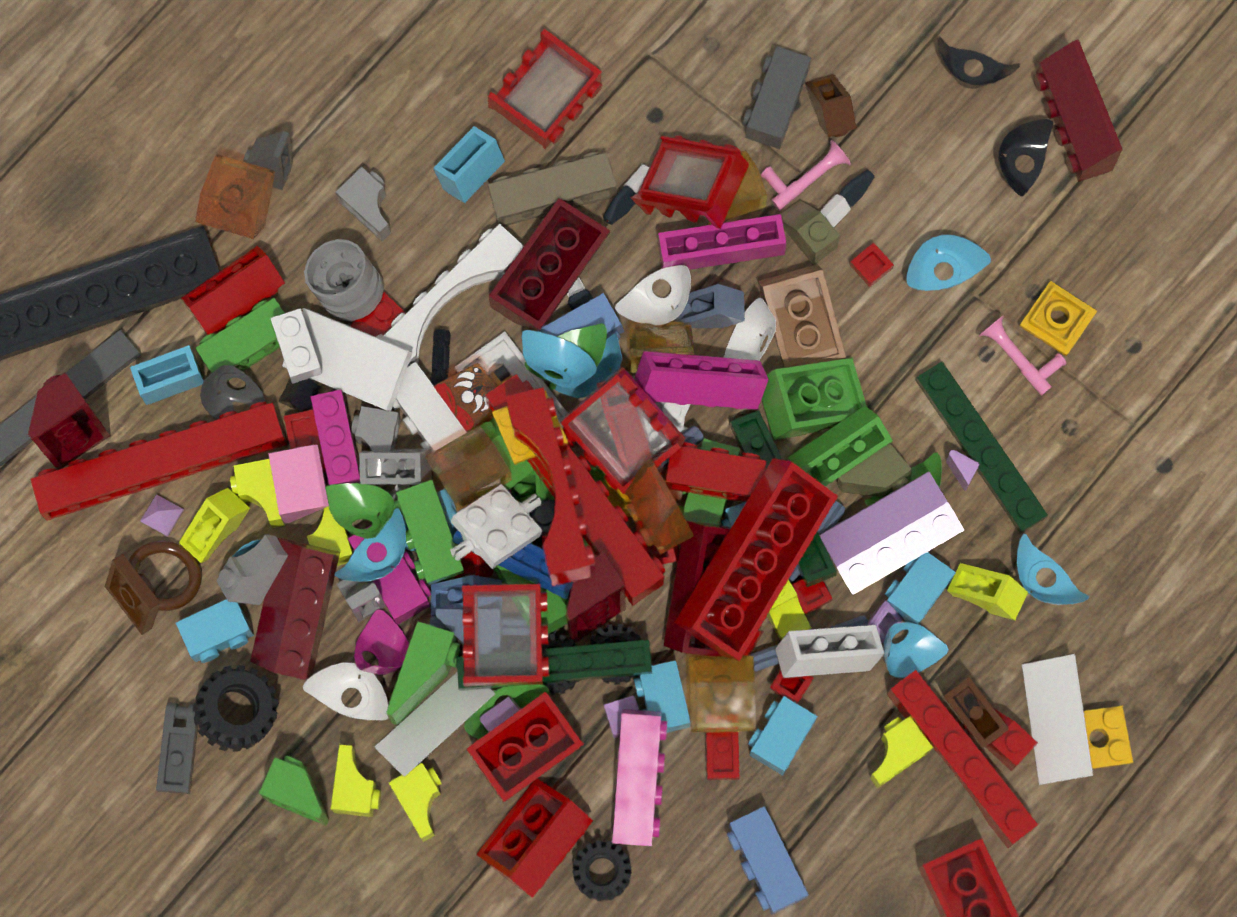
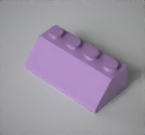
[820,471,964,594]

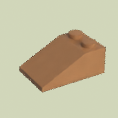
[758,264,846,368]

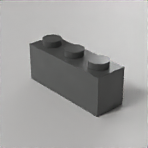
[742,46,811,149]

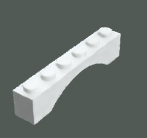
[377,224,524,366]

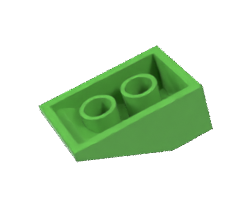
[762,358,867,440]
[386,621,462,725]

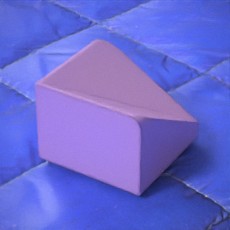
[604,696,639,739]

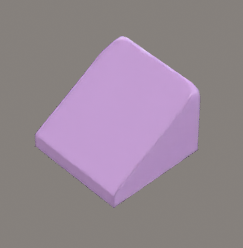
[946,450,979,491]
[479,697,521,732]

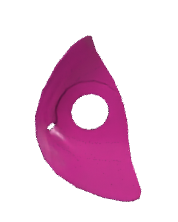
[354,609,410,675]

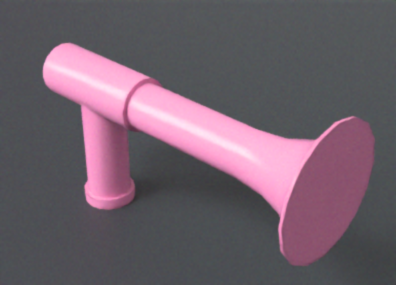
[761,140,851,211]
[979,315,1066,396]

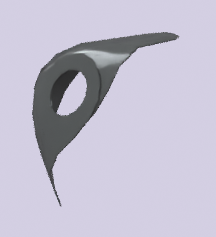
[200,365,266,419]

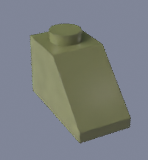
[781,200,840,265]
[838,443,912,497]

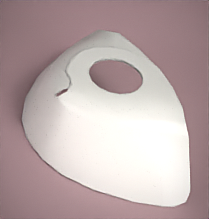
[615,265,691,326]
[724,298,776,361]
[303,663,389,720]

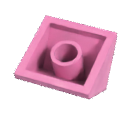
[268,445,329,523]

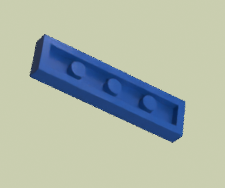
[453,530,573,600]

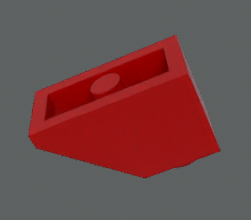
[964,709,1038,772]

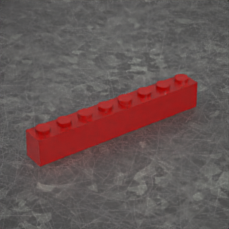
[485,374,666,606]
[30,402,287,521]

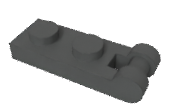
[156,702,198,794]

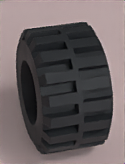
[193,665,279,752]

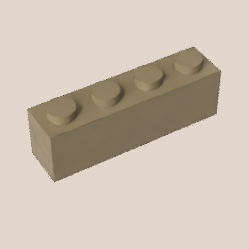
[488,152,617,227]

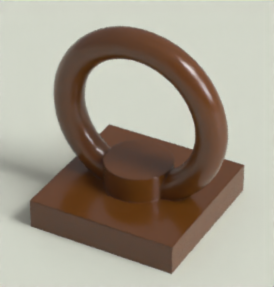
[105,541,202,635]

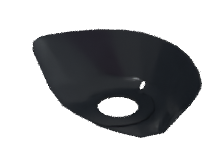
[937,37,1020,89]
[998,119,1054,197]

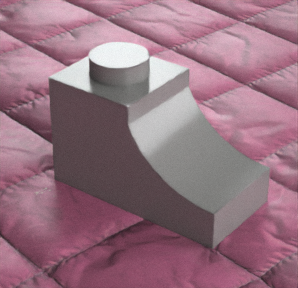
[336,167,391,242]
[351,406,401,451]
[359,449,432,485]
[216,535,288,605]
[337,579,386,622]

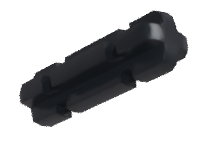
[431,329,451,387]

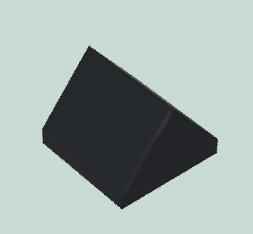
[279,378,321,412]

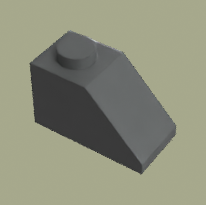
[243,131,293,190]

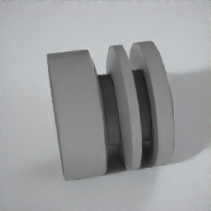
[304,239,384,321]

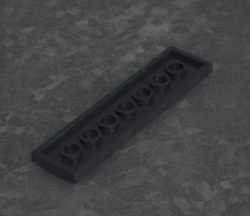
[0,225,220,361]

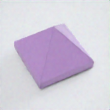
[140,494,184,537]
[867,601,903,643]

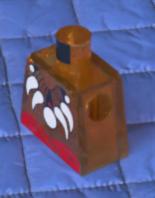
[434,363,513,435]

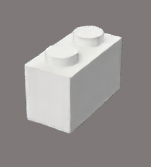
[270,308,322,384]

